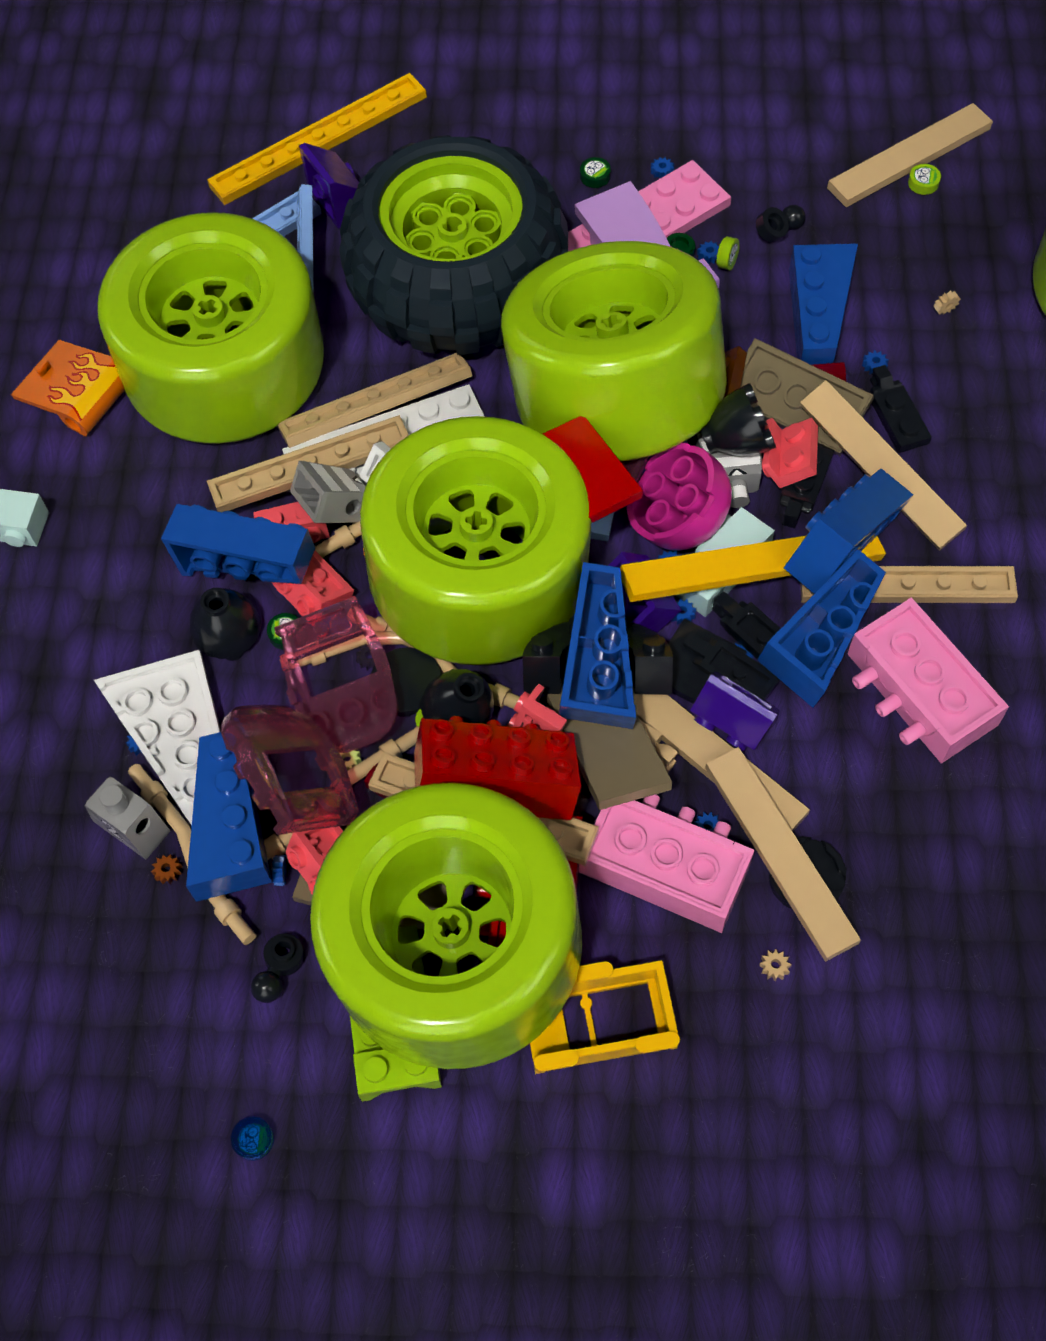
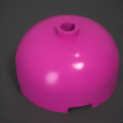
[627,442,732,551]

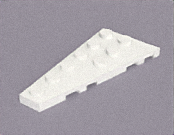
[94,650,221,826]

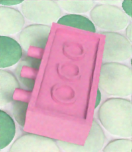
[848,597,1009,764]
[579,794,754,933]

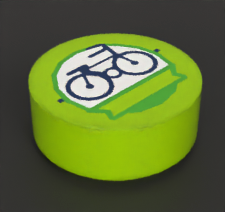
[908,164,941,195]
[716,236,739,271]

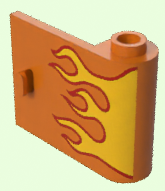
[11,340,125,436]

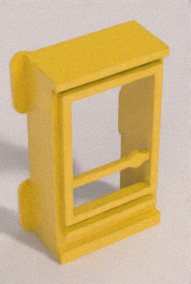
[530,960,680,1074]

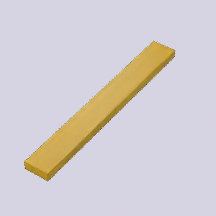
[207,73,427,205]
[620,535,886,602]

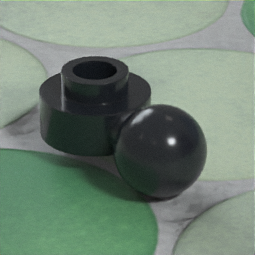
[756,205,806,242]
[251,934,304,1003]

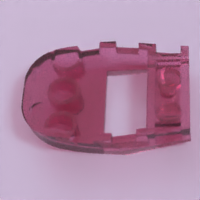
[275,596,399,753]
[221,705,359,835]

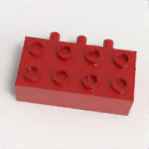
[414,716,581,820]

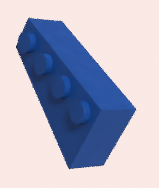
[789,244,858,365]
[784,469,914,594]
[161,504,315,584]
[757,549,886,708]
[559,562,636,729]
[186,728,272,902]

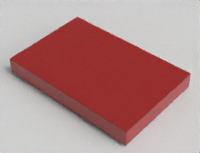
[543,416,643,523]

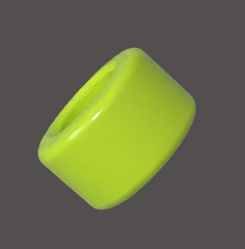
[97,212,324,444]
[501,241,727,461]
[360,416,592,665]
[310,783,582,1069]

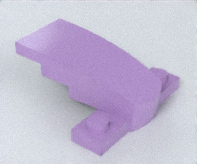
[575,181,720,288]

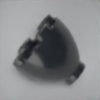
[701,383,777,456]
[190,588,262,661]
[420,669,494,724]

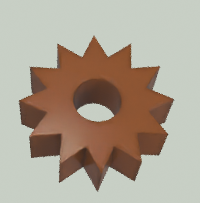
[151,854,182,885]

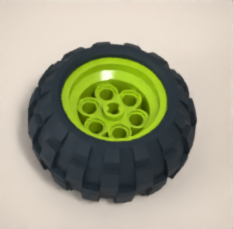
[339,135,568,355]

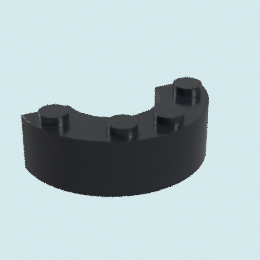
[522,617,673,694]

